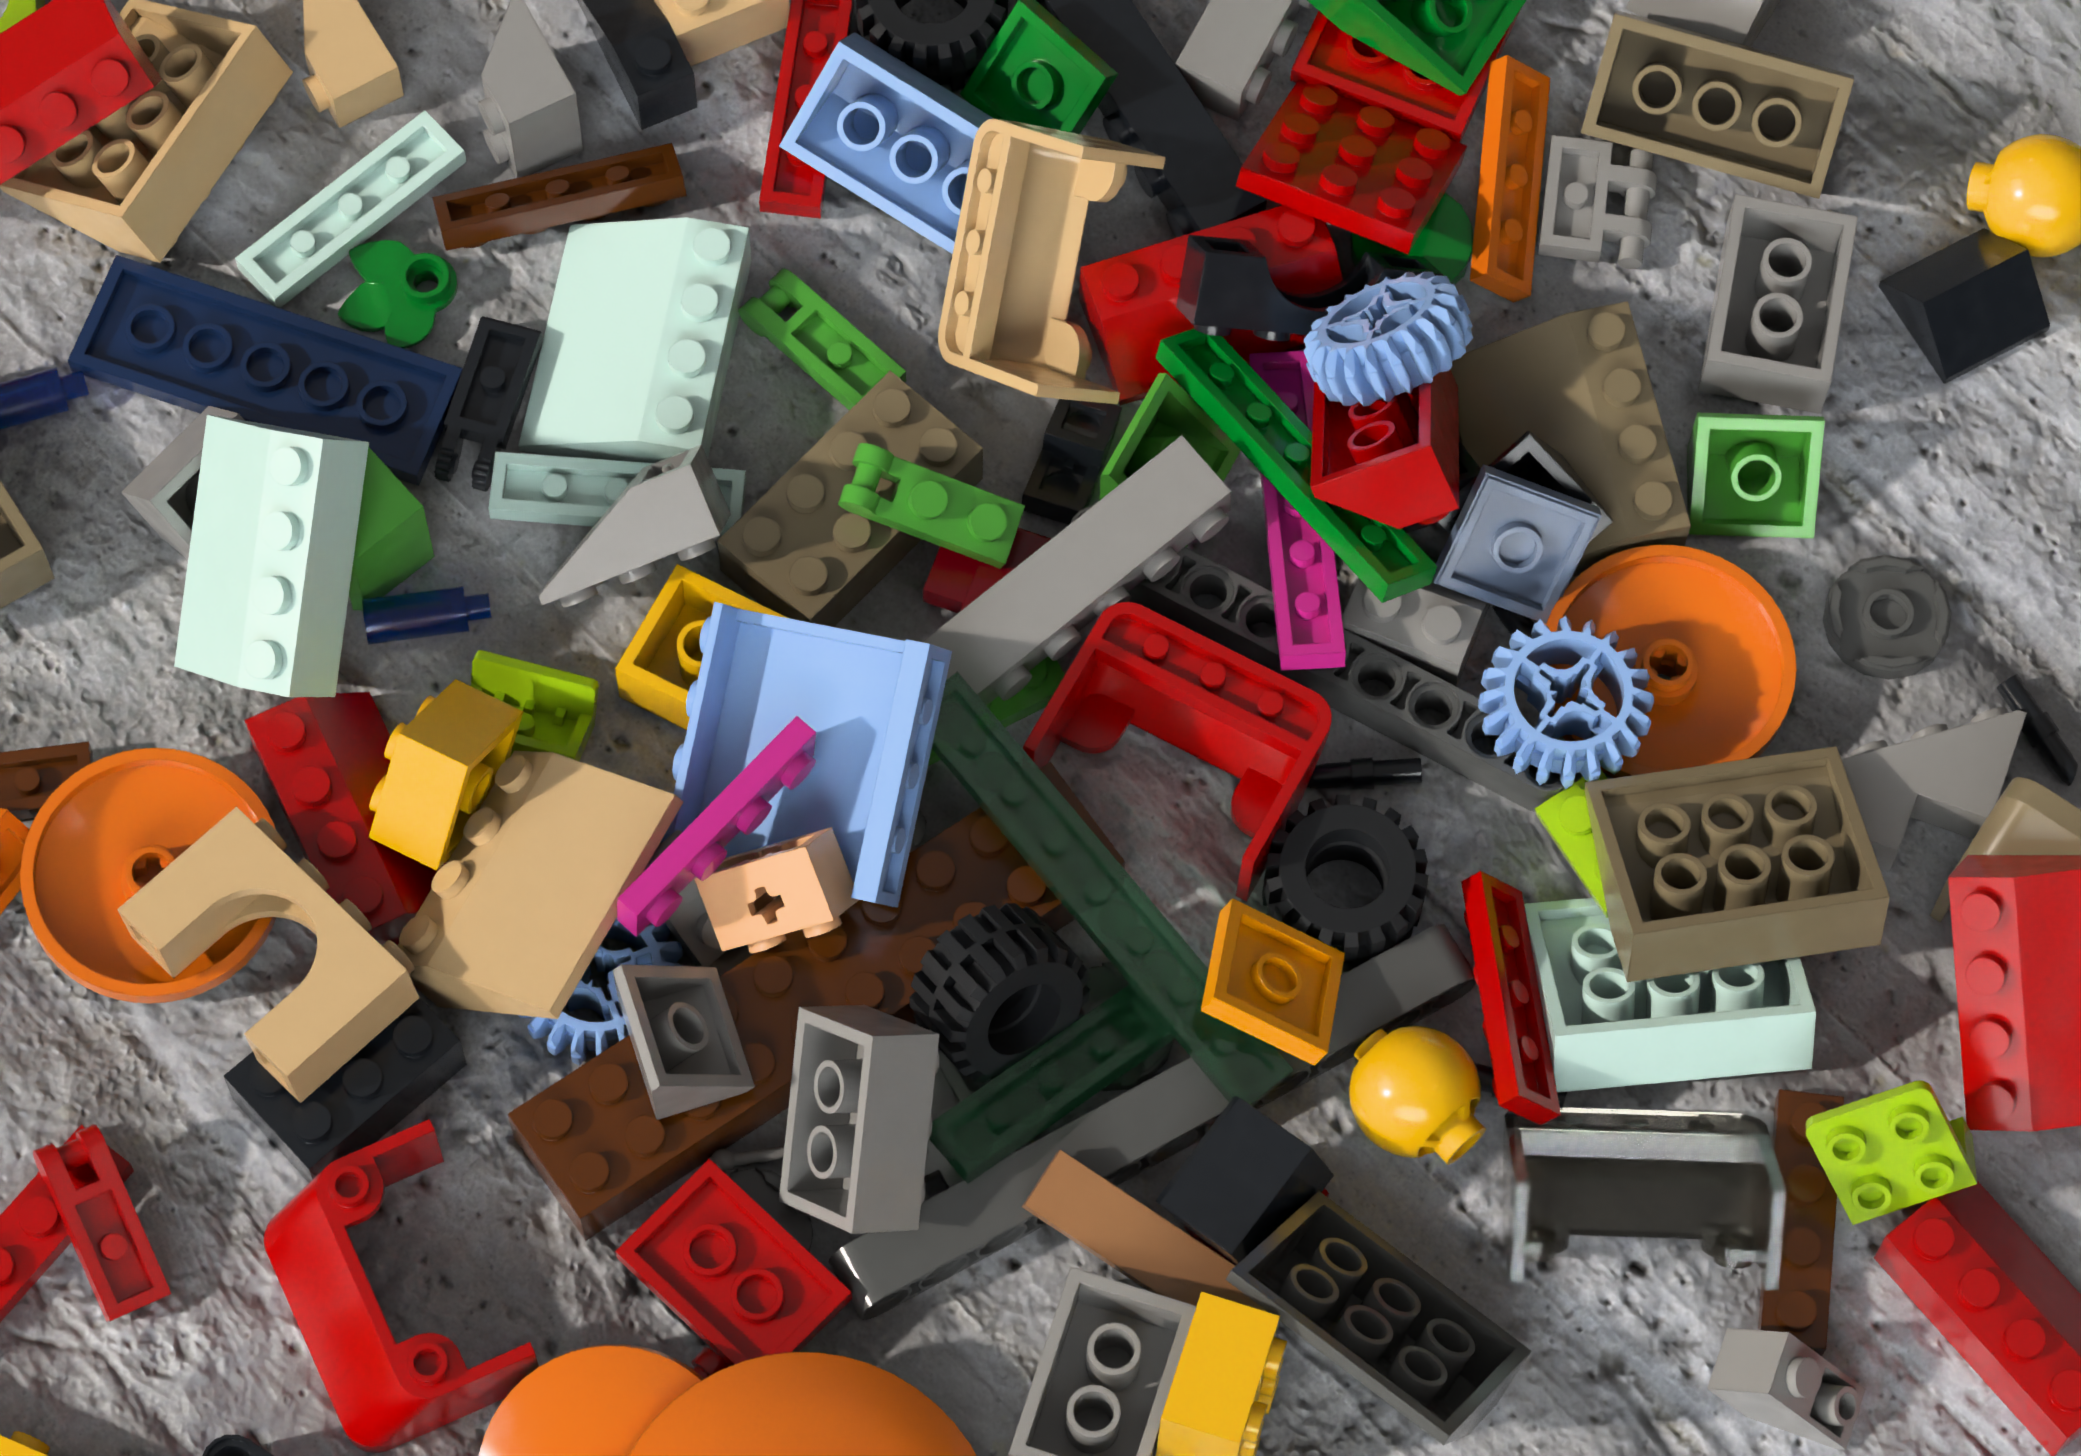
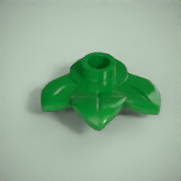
[338,240,458,349]

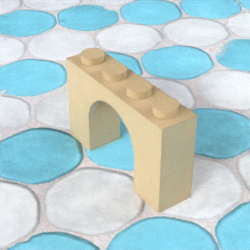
[117,807,419,1103]

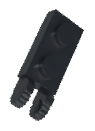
[434,316,543,492]

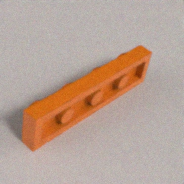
[1470,55,1551,303]

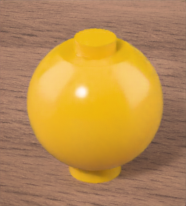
[1967,134,2081,257]
[1349,1026,1486,1165]

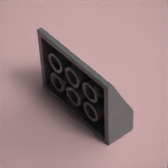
[1225,1191,1531,1445]

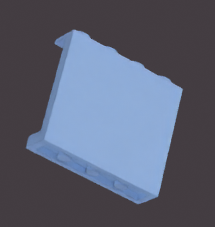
[661,602,952,908]

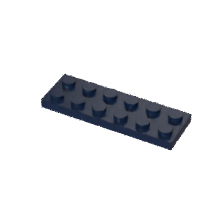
[68,255,463,486]

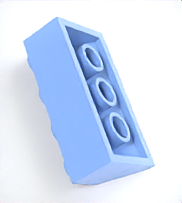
[779,32,993,254]

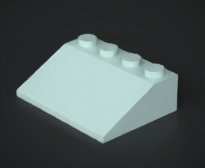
[518,217,752,463]
[174,415,369,697]
[1524,898,1816,1093]

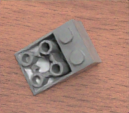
[538,444,731,607]

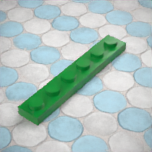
[1155,328,1437,603]

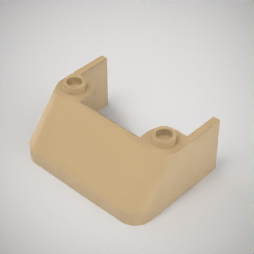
[938,118,1165,405]

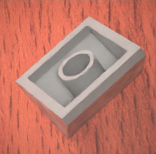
[613,964,755,1120]

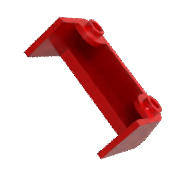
[1020,602,1332,902]
[264,1119,539,1453]

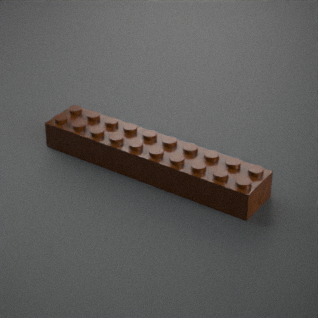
[508,762,1125,1241]

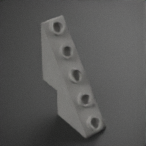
[1841,707,2027,872]

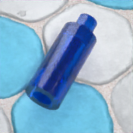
[0,367,89,430]
[362,586,492,645]

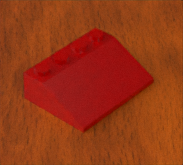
[1948,855,2081,1132]

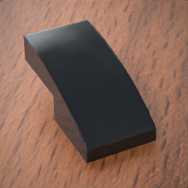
[1021,399,1122,525]

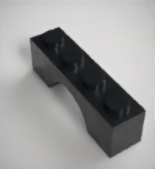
[1176,235,1443,341]

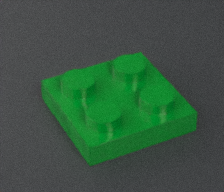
[960,0,1118,134]

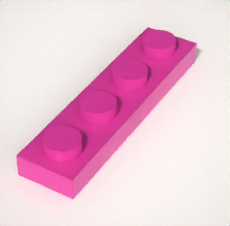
[617,716,816,937]

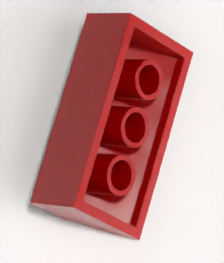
[0,0,162,185]
[1079,205,1343,406]
[1310,370,1459,529]
[244,692,449,946]
[1874,1180,2081,1456]

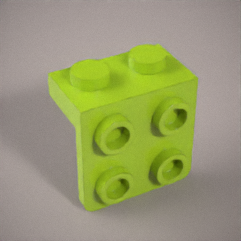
[1806,1080,1977,1225]

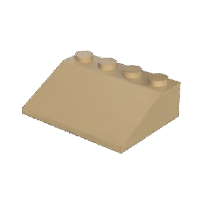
[0,0,293,263]
[398,751,683,1019]

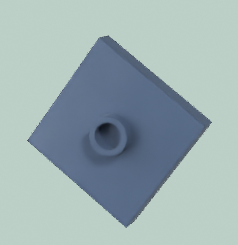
[1433,464,1602,624]

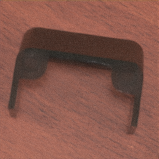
[1503,1107,1786,1290]

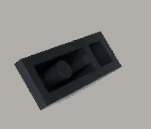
[577,0,697,130]

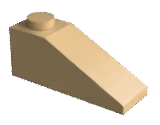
[302,0,404,128]

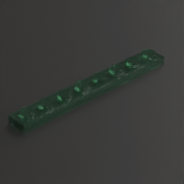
[932,672,1293,1106]

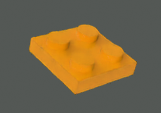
[1201,898,1345,1066]

